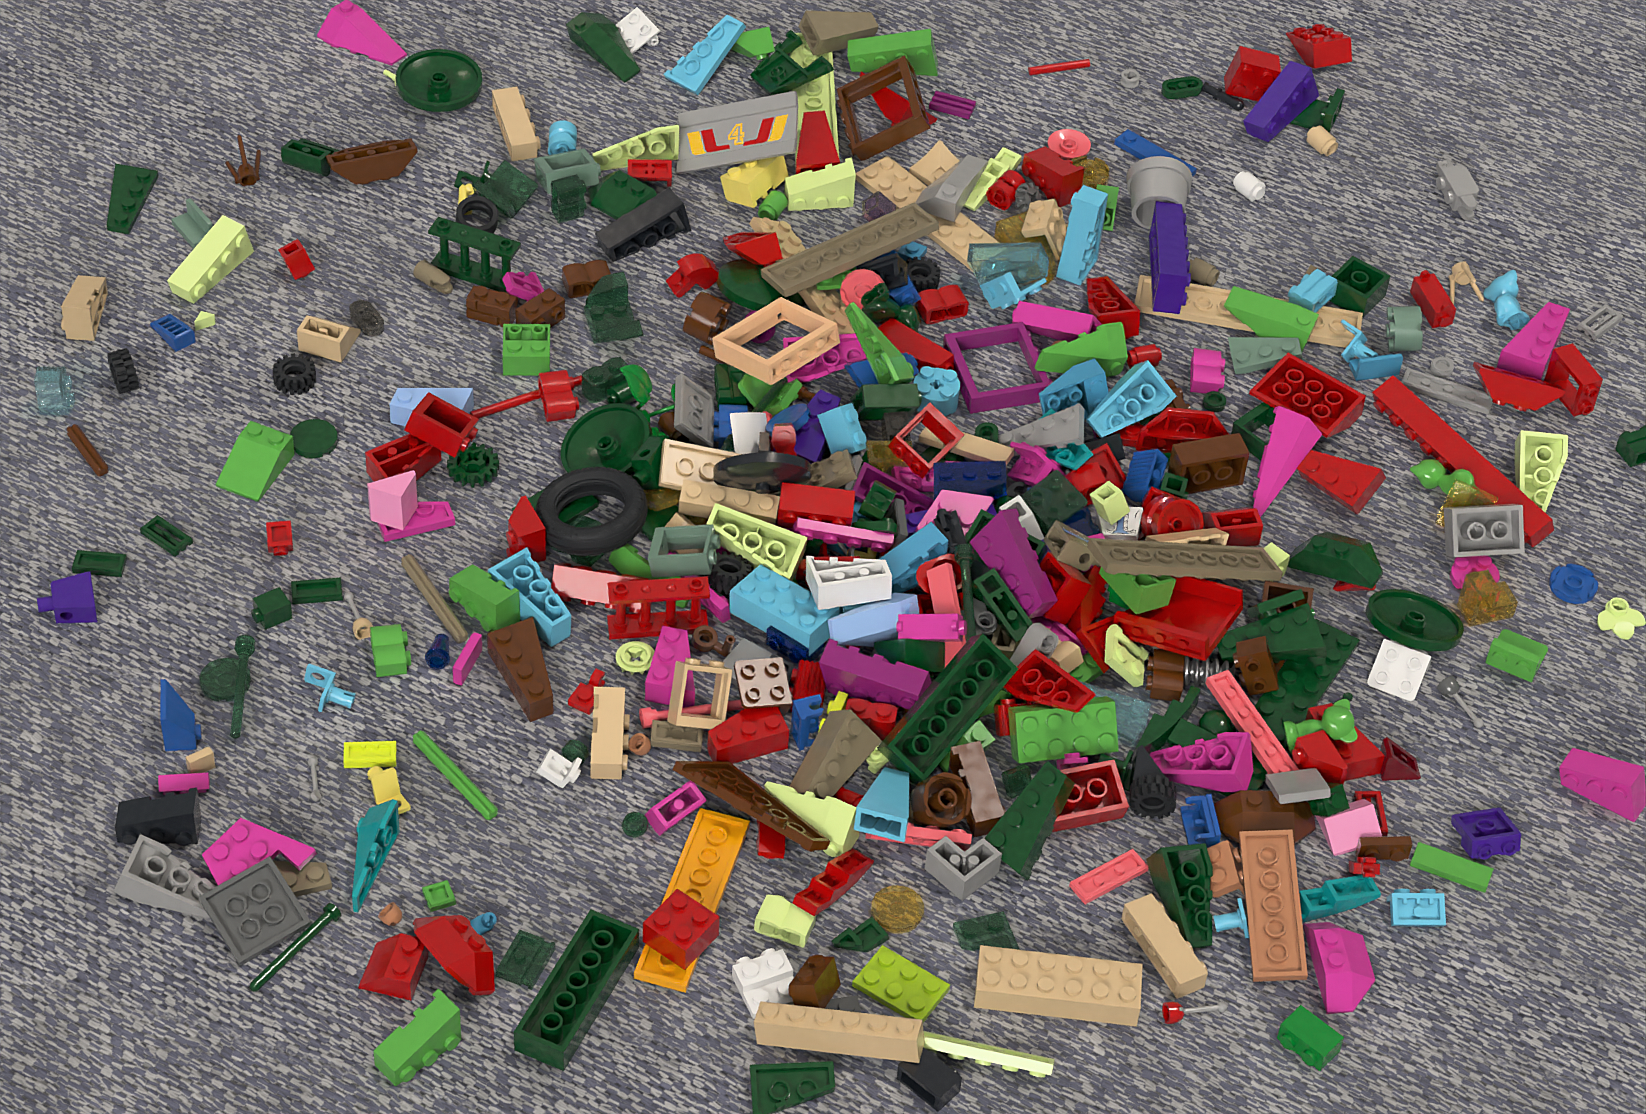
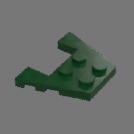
[750,30,834,96]

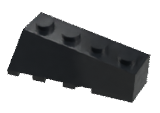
[595,188,692,262]

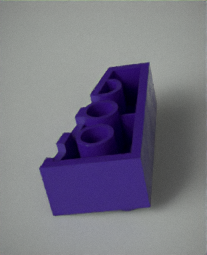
[773,389,841,464]

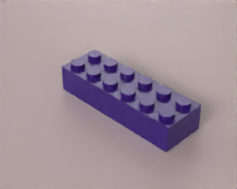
[1148,201,1191,314]

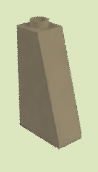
[798,11,879,55]

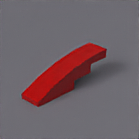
[792,848,874,916]

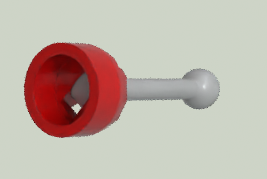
[1162,1001,1227,1024]

